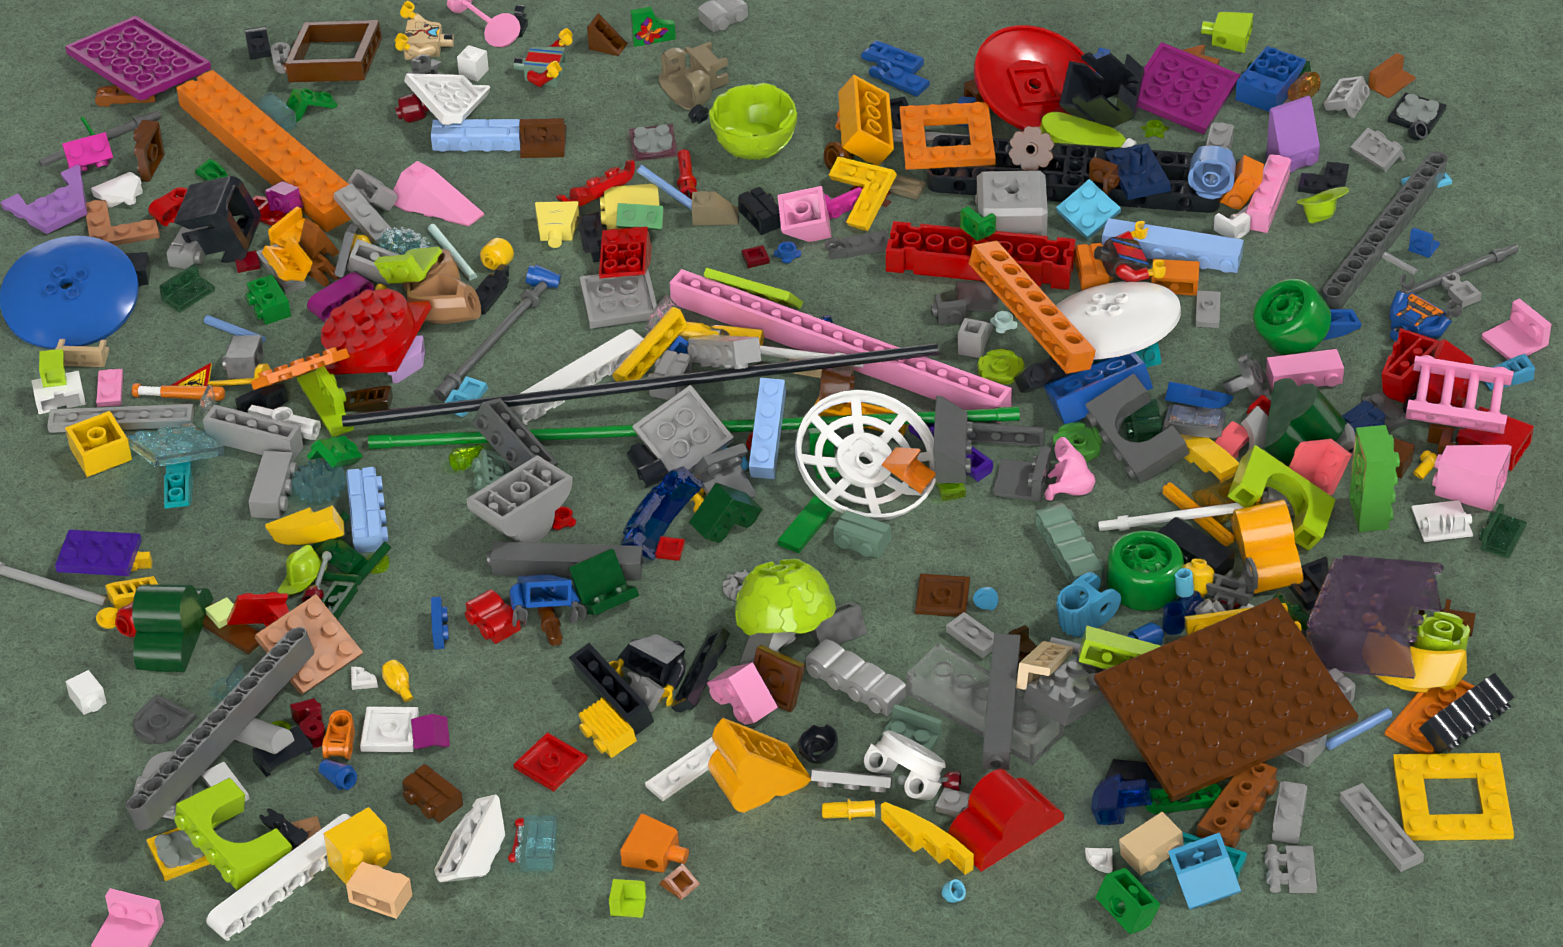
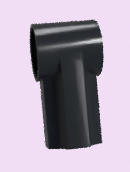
[627,443,668,488]

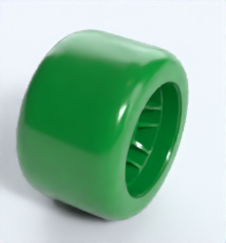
[1253,278,1332,355]
[1107,531,1184,611]

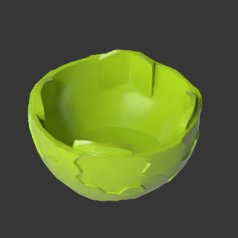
[709,83,797,160]
[735,559,836,636]

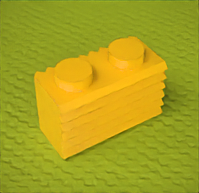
[579,697,637,758]

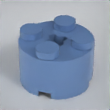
[1188,146,1236,199]

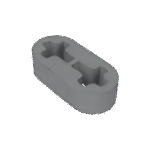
[271,42,291,73]

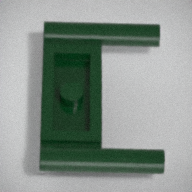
[312,511,391,581]
[316,571,362,620]

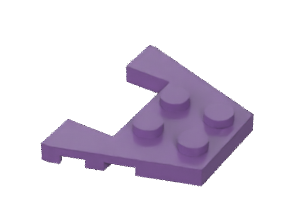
[0,164,87,234]

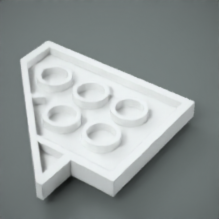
[404,74,490,125]

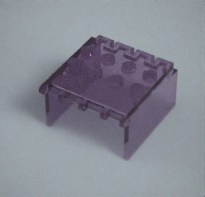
[1306,555,1444,679]

